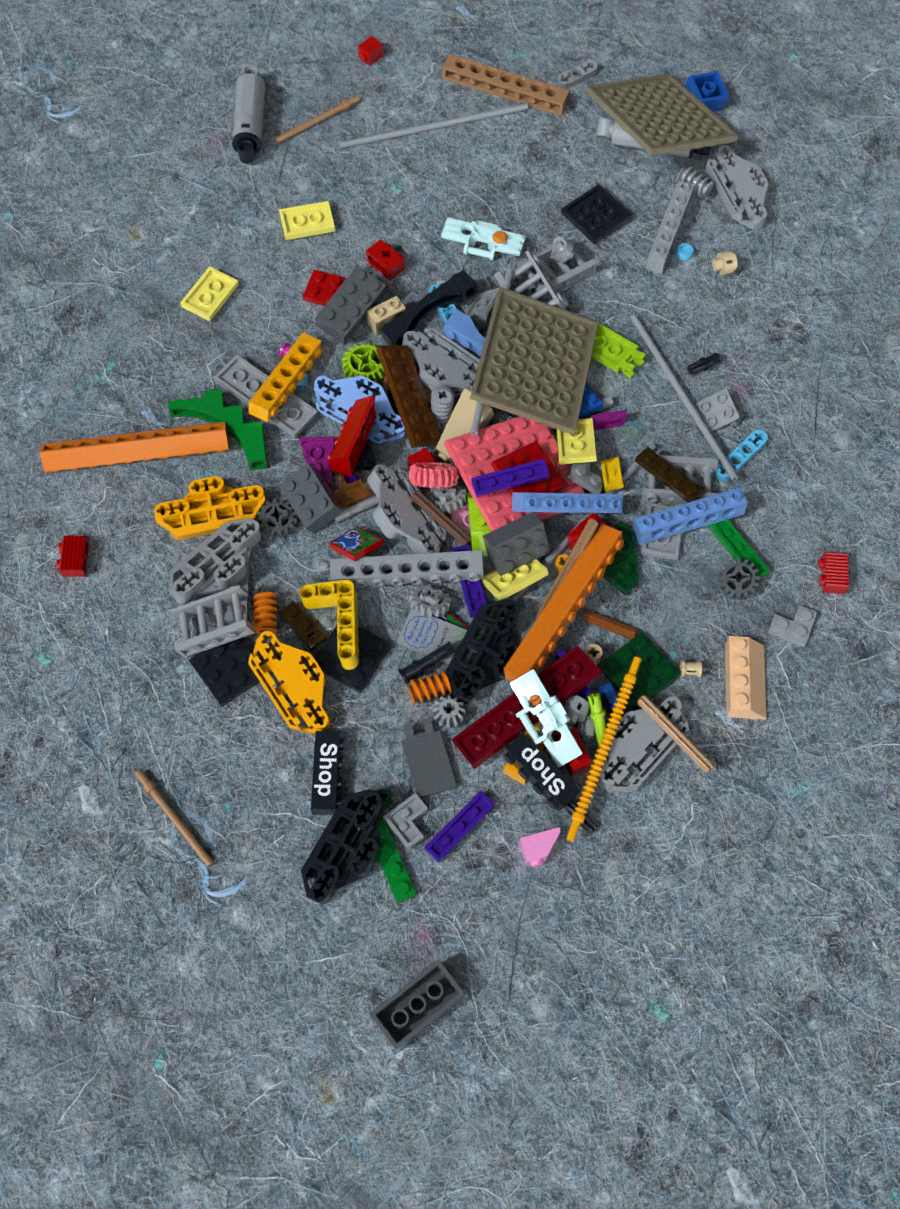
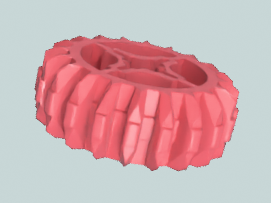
[409,462,459,488]

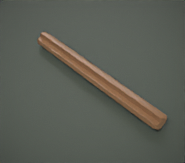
[536,518,599,618]

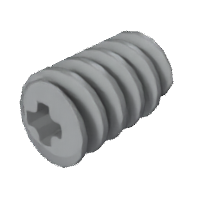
[676,166,714,199]
[431,386,454,424]

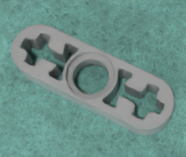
[557,60,598,90]

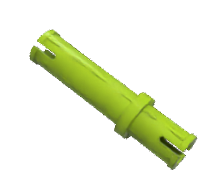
[587,693,609,753]

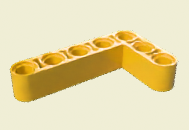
[299,580,359,670]

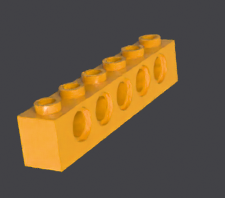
[249,332,323,422]

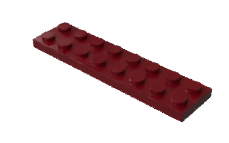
[451,645,602,769]

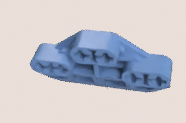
[314,376,407,445]

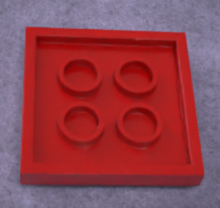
[491,441,567,495]

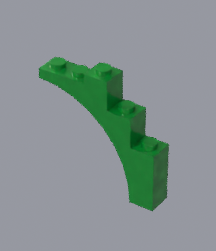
[168,389,268,471]

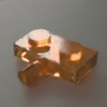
[333,474,370,508]

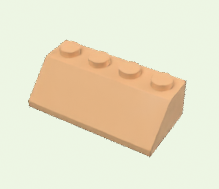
[725,636,766,720]

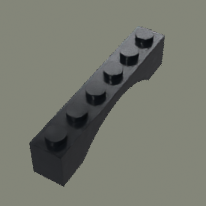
[380,269,478,346]

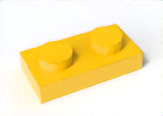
[601,457,624,492]

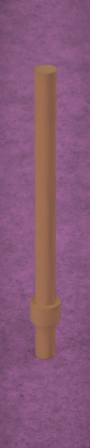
[274,95,360,144]
[135,770,214,867]

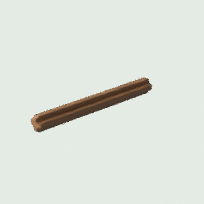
[637,695,714,773]

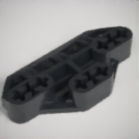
[445,598,520,704]
[301,789,385,905]

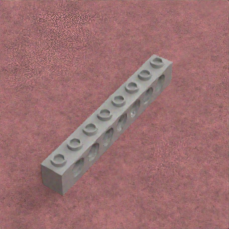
[330,550,484,588]

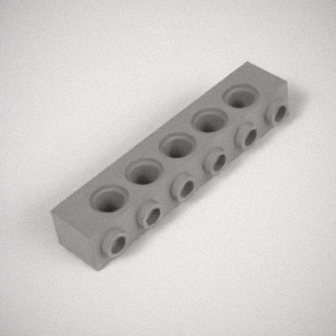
[646,180,694,274]

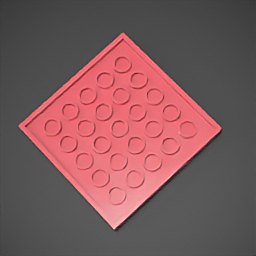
[444,416,585,532]

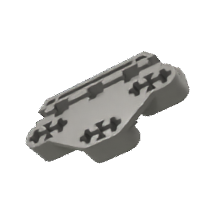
[705,145,769,230]
[402,328,480,393]
[367,464,447,554]
[169,518,261,605]
[598,696,689,793]

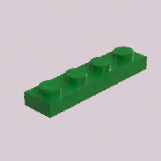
[708,519,770,579]
[378,820,416,904]

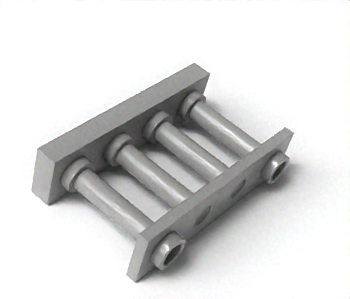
[517,235,597,302]
[494,250,566,310]
[642,455,719,504]
[170,585,255,658]

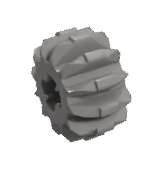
[432,694,466,729]

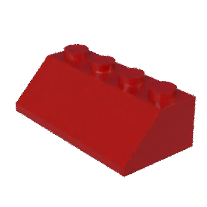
[327,395,377,476]

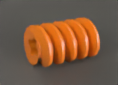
[253,592,278,635]
[408,671,451,705]

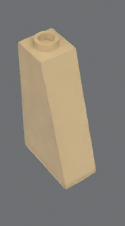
[436,388,495,463]

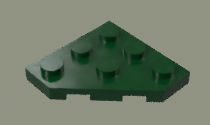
[603,521,639,596]

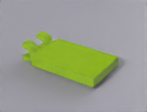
[591,321,646,379]

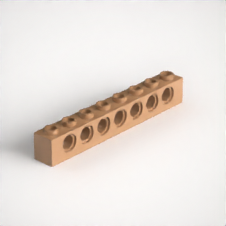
[442,54,569,116]

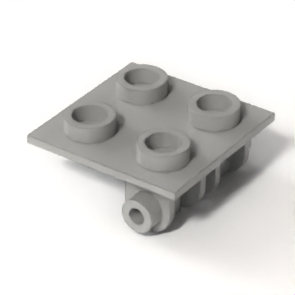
[694,388,740,432]

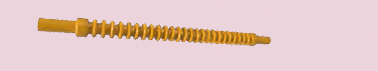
[566,657,641,842]

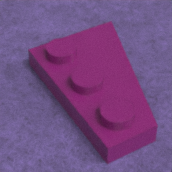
[299,436,335,488]

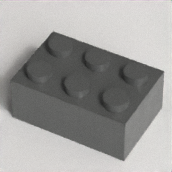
[279,463,344,533]
[483,512,550,576]

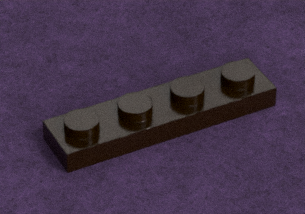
[635,447,705,503]

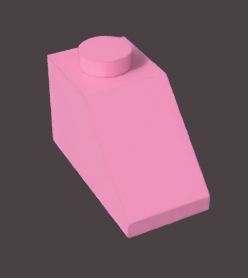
[519,827,561,868]

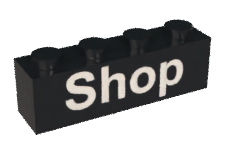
[311,731,344,815]
[501,732,580,812]

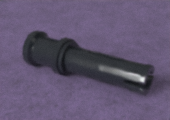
[398,641,456,684]

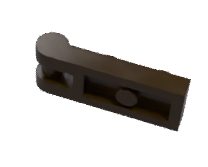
[278,601,327,651]

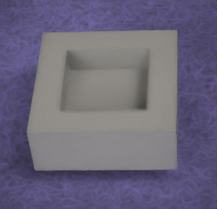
[577,716,594,742]

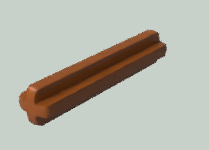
[581,610,637,639]

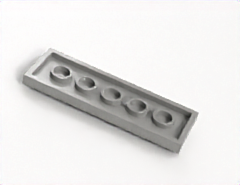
[213,354,318,439]

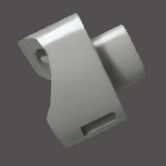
[550,236,574,263]
[562,695,589,725]

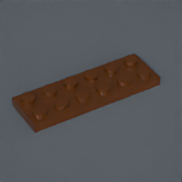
[376,345,441,448]

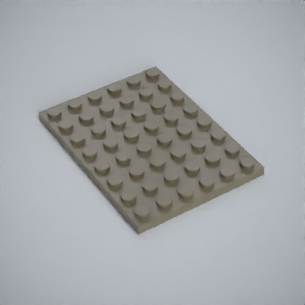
[586,73,738,156]
[470,287,598,435]

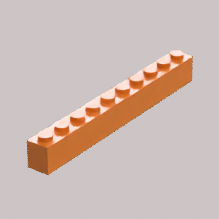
[39,422,229,473]
[504,524,624,682]

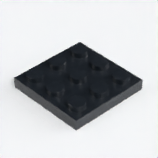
[561,184,632,244]
[314,624,391,694]
[189,637,271,707]

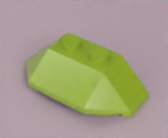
[466,490,491,558]

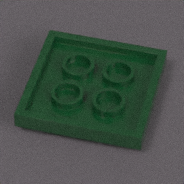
[598,632,681,710]

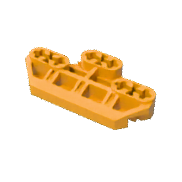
[154,476,266,540]
[248,631,331,734]

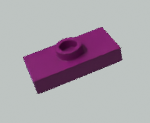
[590,410,627,430]

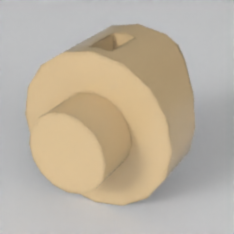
[712,251,738,275]

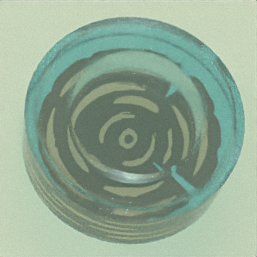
[621,421,640,440]

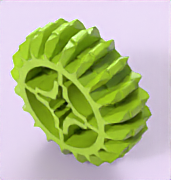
[342,342,385,388]

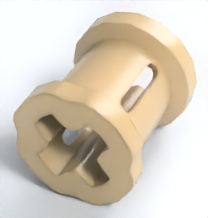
[585,644,603,665]
[680,660,702,678]

